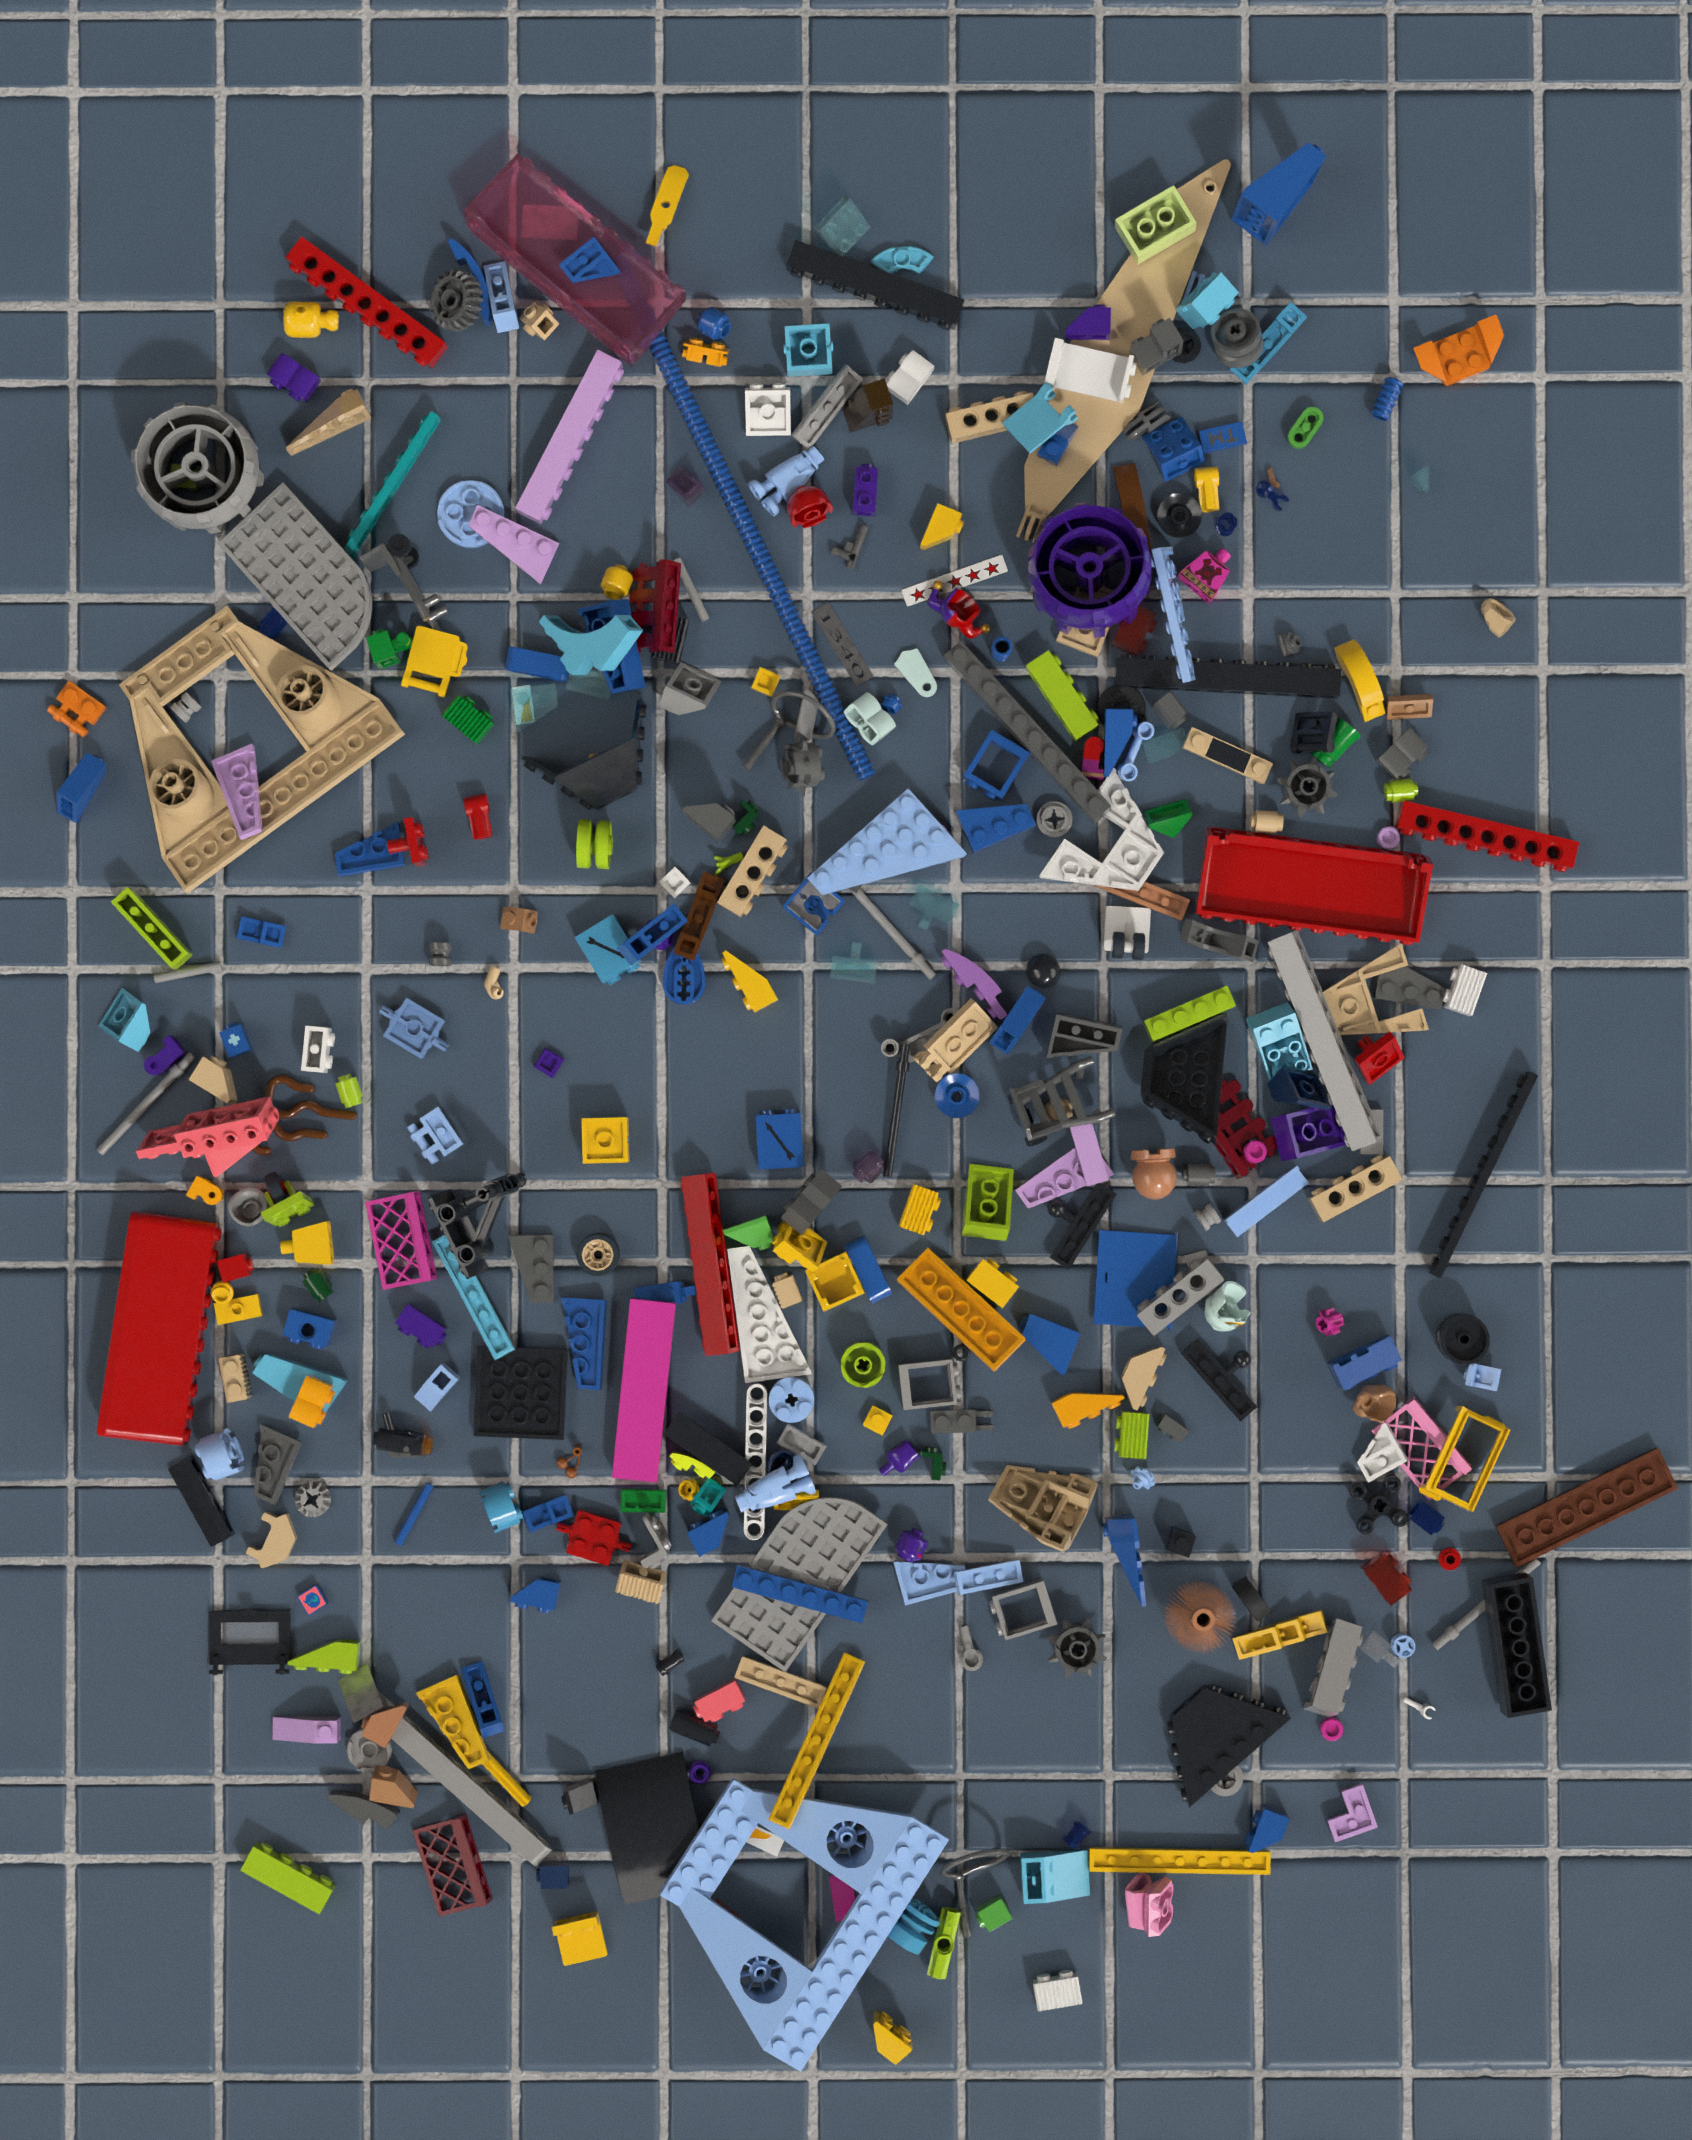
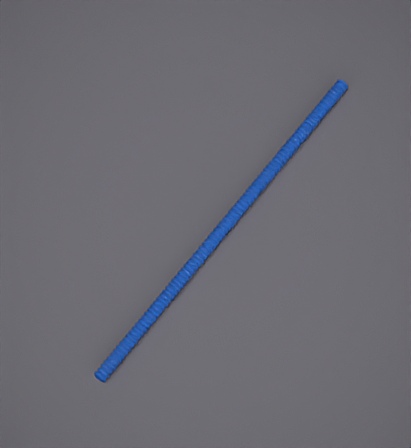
[611,254,876,780]

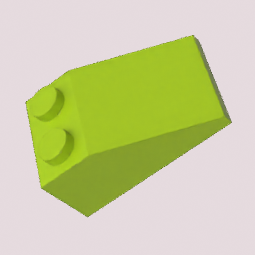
[961,1164,1014,1241]

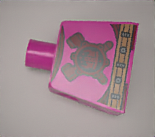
[1177,548,1231,605]

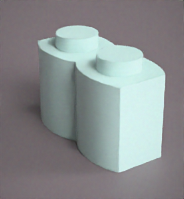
[844,692,896,745]

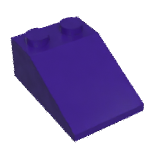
[1270,1104,1346,1161]

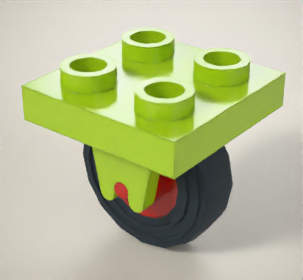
[260,1171,315,1227]

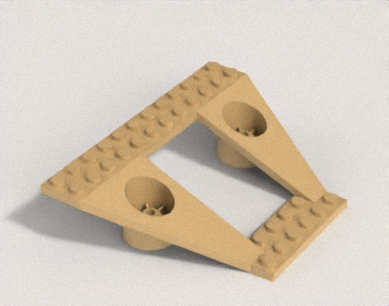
[119,605,405,894]

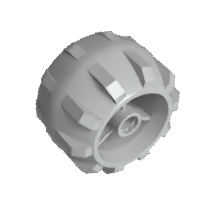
[130,401,264,534]

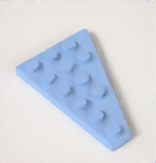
[807,789,967,896]

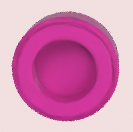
[1243,1140,1267,1163]
[1320,1717,1343,1741]

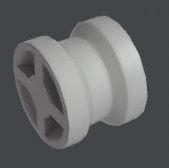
[1194,1203,1221,1231]

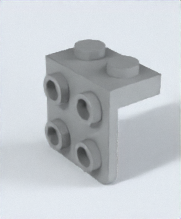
[640,1512,672,1570]

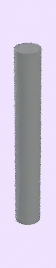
[674,558,709,622]
[154,961,222,983]

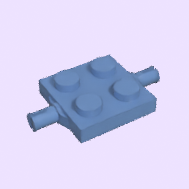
[379,998,449,1059]

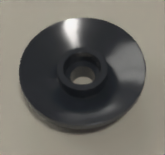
[1157,493,1202,538]

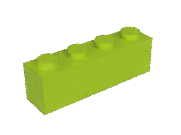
[1025,650,1099,742]
[111,887,193,970]
[1142,986,1236,1042]
[240,1842,336,1914]

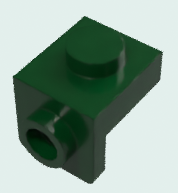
[733,799,759,836]
[920,1446,946,1481]

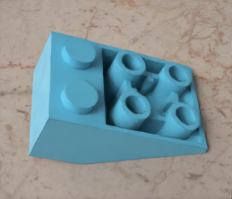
[1246,1002,1313,1081]
[1020,1849,1090,1904]

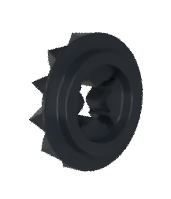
[1172,327,1201,364]

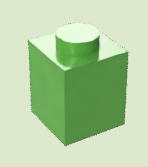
[976,1894,1013,1932]

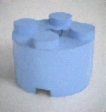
[769,1376,814,1423]
[195,1429,244,1481]

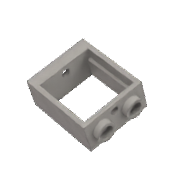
[898,1358,961,1410]
[989,1578,1057,1640]

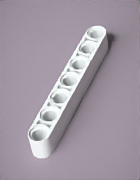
[744,1382,767,1540]

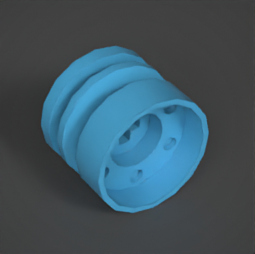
[888,1898,941,1955]

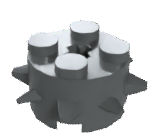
[781,735,825,796]
[1277,757,1338,818]
[1048,1618,1107,1678]

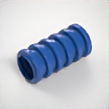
[1371,377,1403,421]
[991,636,1012,662]

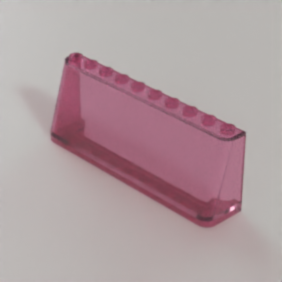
[463,153,686,366]

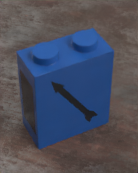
[756,1109,804,1169]

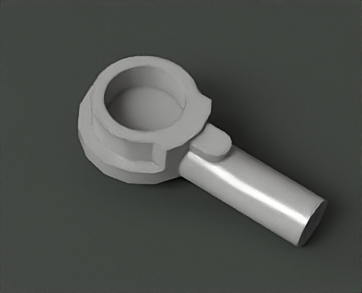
[959,1625,983,1671]

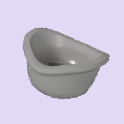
[229,1188,268,1227]

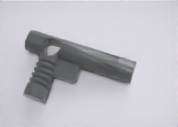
[831,525,869,570]

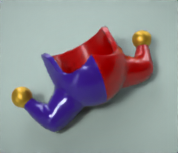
[928,580,990,639]

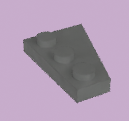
[1374,954,1445,1010]
[254,1424,302,1505]

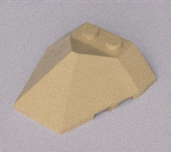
[988,1465,1098,1552]

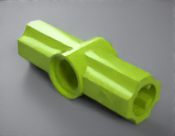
[926,1907,961,1979]

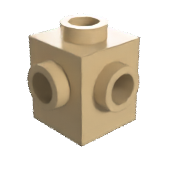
[519,302,559,340]

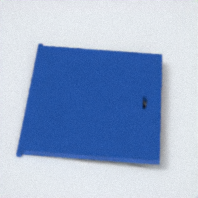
[1093,1230,1178,1331]

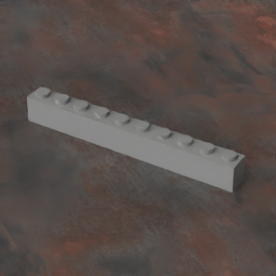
[1268,931,1382,1151]

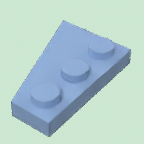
[893,1561,966,1605]

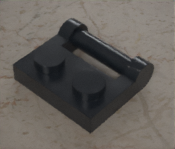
[1290,712,1338,754]

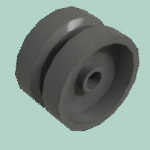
[1211,309,1264,368]

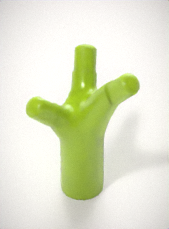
[714,852,744,876]

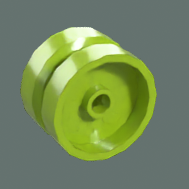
[576,819,613,869]

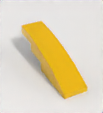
[1232,1609,1329,1660]

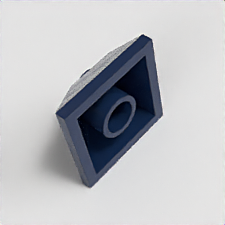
[1267,1067,1332,1110]

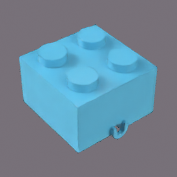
[1175,272,1239,329]
[783,324,833,377]

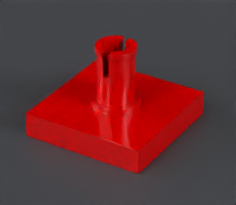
[1354,1031,1404,1085]

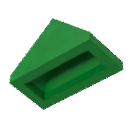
[1143,799,1193,838]

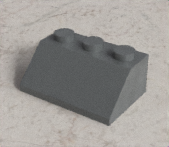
[682,803,737,844]

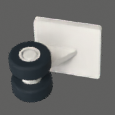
[1103,906,1151,960]

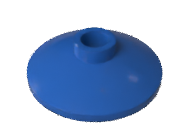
[935,1073,980,1118]

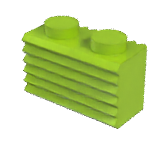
[1114,1411,1149,1459]

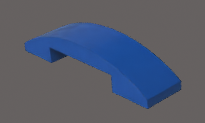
[448,238,492,327]

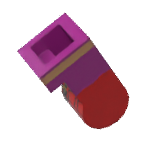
[1081,737,1104,781]

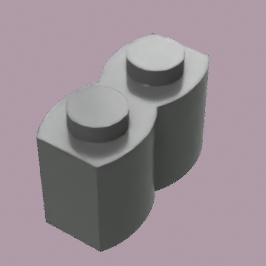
[1152,691,1188,730]
[1376,728,1429,780]

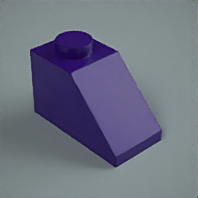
[1065,304,1111,340]

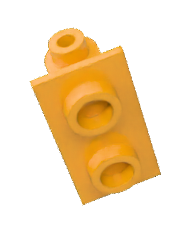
[682,338,730,367]

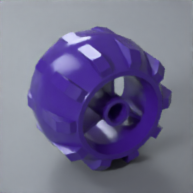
[1027,502,1152,638]

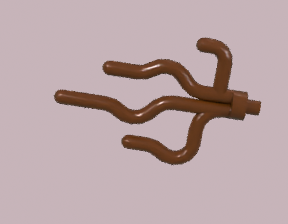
[252,1075,358,1156]

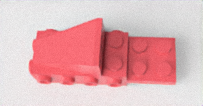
[136,1096,279,1177]

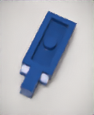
[633,1281,697,1304]

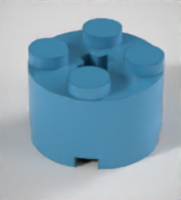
[478,1481,523,1533]

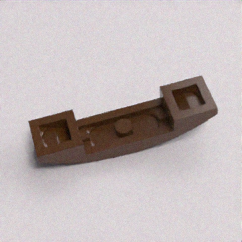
[1113,463,1151,551]
[673,872,725,961]

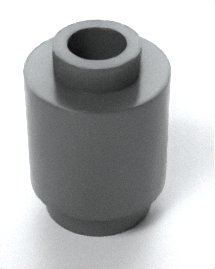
[1182,1163,1215,1186]

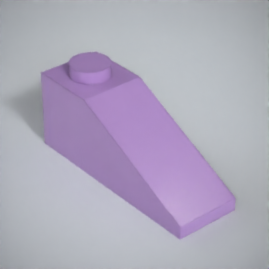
[273,1716,341,1744]

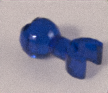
[1255,480,1289,511]

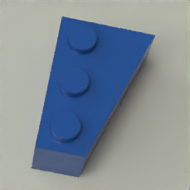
[955,804,1036,854]
[1326,1335,1402,1390]

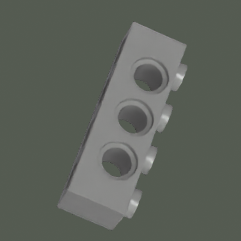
[1136,1256,1224,1336]

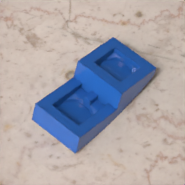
[236,916,286,948]
[521,1495,574,1533]

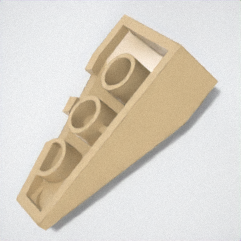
[286,389,372,456]

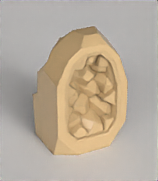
[1481,598,1516,637]

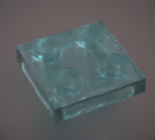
[814,195,870,256]

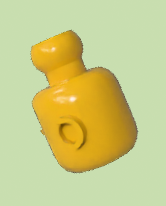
[283,301,339,338]

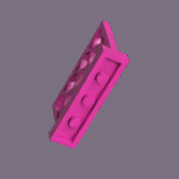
[365,1191,438,1290]

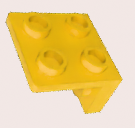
[552,1911,608,1966]

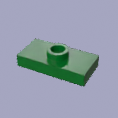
[620,1488,666,1513]

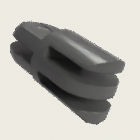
[1123,400,1171,441]

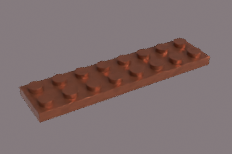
[1495,1447,1678,1568]

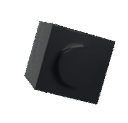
[1165,1526,1197,1558]

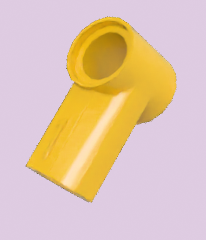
[1194,466,1219,513]

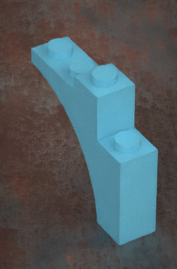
[539,615,643,675]

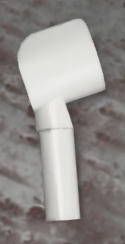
[1403,1697,1436,1719]

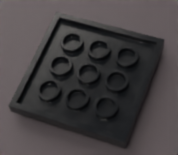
[473,1346,568,1440]

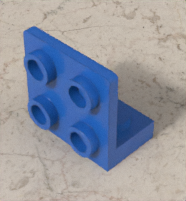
[1143,417,1205,482]

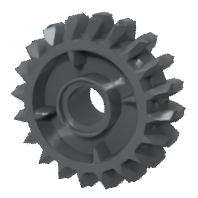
[428,269,484,332]

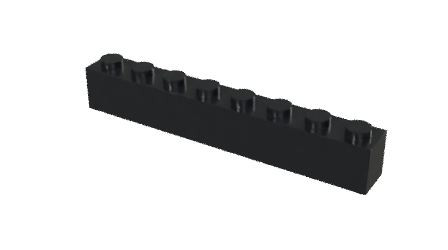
[787,240,965,331]

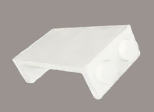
[1044,338,1137,403]

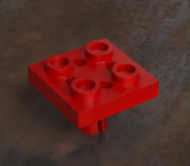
[387,817,429,867]

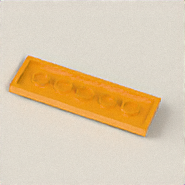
[897,1248,1026,1372]

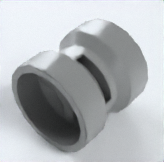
[170,692,202,723]

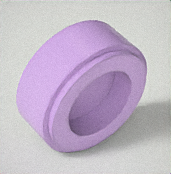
[1377,826,1400,849]

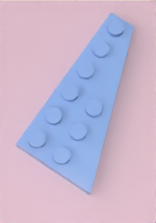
[1151,547,1195,683]

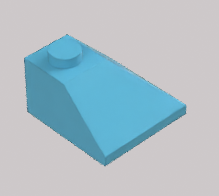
[98,988,150,1052]

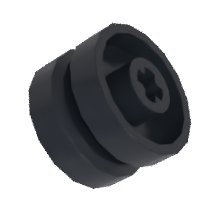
[1435,1314,1490,1364]

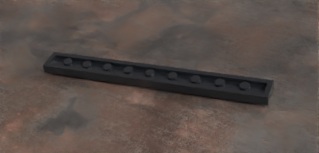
[1429,1072,1538,1278]

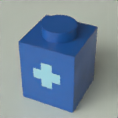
[219,1022,254,1058]

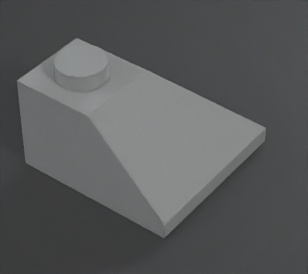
[659,662,721,715]

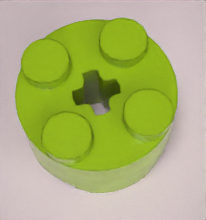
[840,1341,886,1388]

